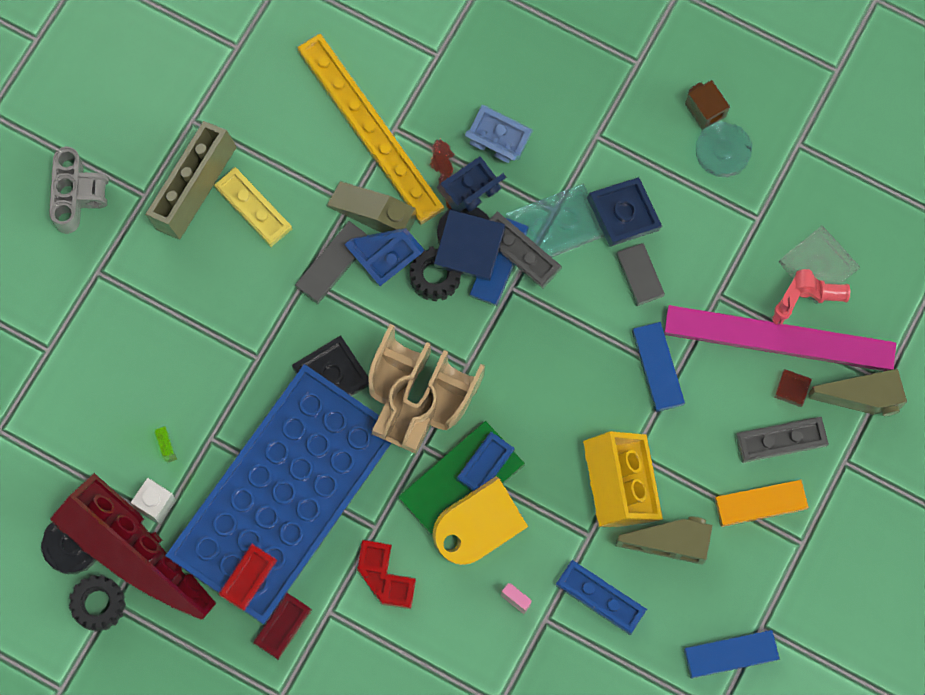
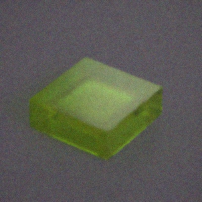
[154,426,177,463]

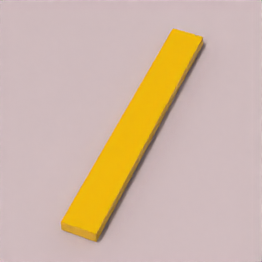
[297,33,444,225]

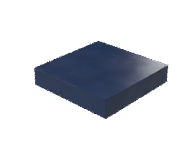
[587,177,662,247]
[434,210,506,281]

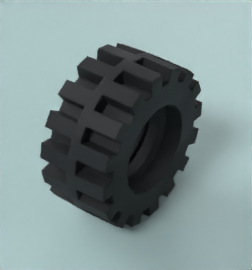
[410,246,461,301]
[69,575,126,632]

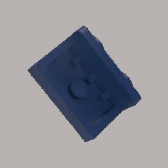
[436,156,507,212]

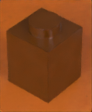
[685,80,730,130]

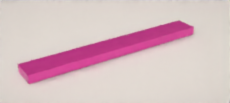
[664,305,897,371]

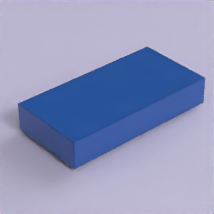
[456,432,515,492]

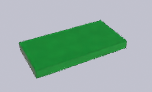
[398,421,525,537]

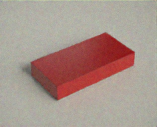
[218,544,277,611]

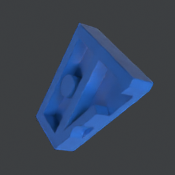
[345,228,424,286]

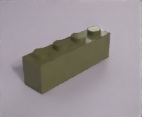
[145,121,237,240]

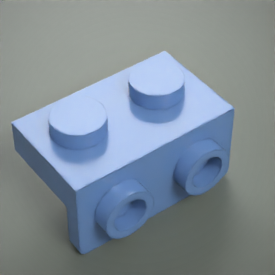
[465,105,533,163]

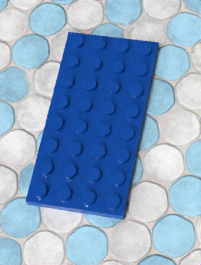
[165,364,392,625]

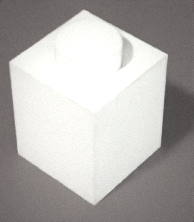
[131,478,176,525]

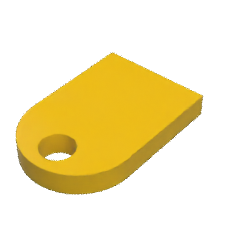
[433,476,528,565]

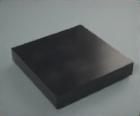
[292,336,369,396]

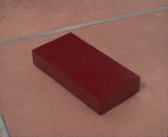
[253,593,312,660]

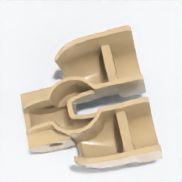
[368,324,485,454]

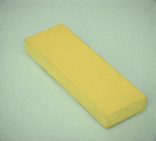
[214,167,292,247]

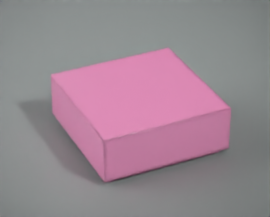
[501,583,532,614]

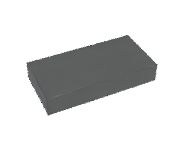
[616,243,665,306]

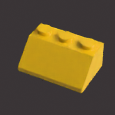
[583,431,663,527]

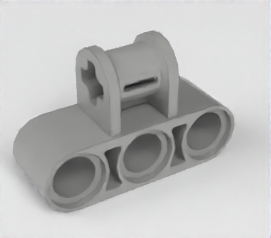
[49,146,109,234]

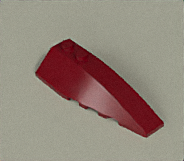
[50,473,216,620]

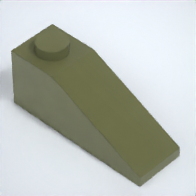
[327,181,416,233]
[808,369,907,417]
[616,517,713,565]

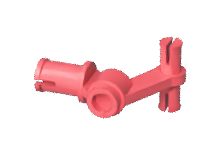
[772,269,850,325]

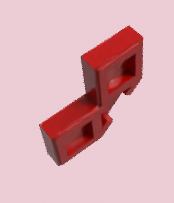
[357,540,416,609]

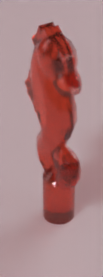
[429,140,455,209]

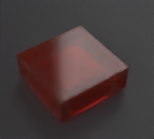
[774,369,812,407]

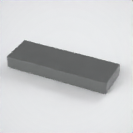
[490,211,562,289]
[295,221,367,304]
[736,416,829,463]

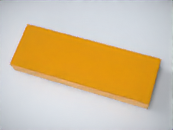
[715,480,809,527]

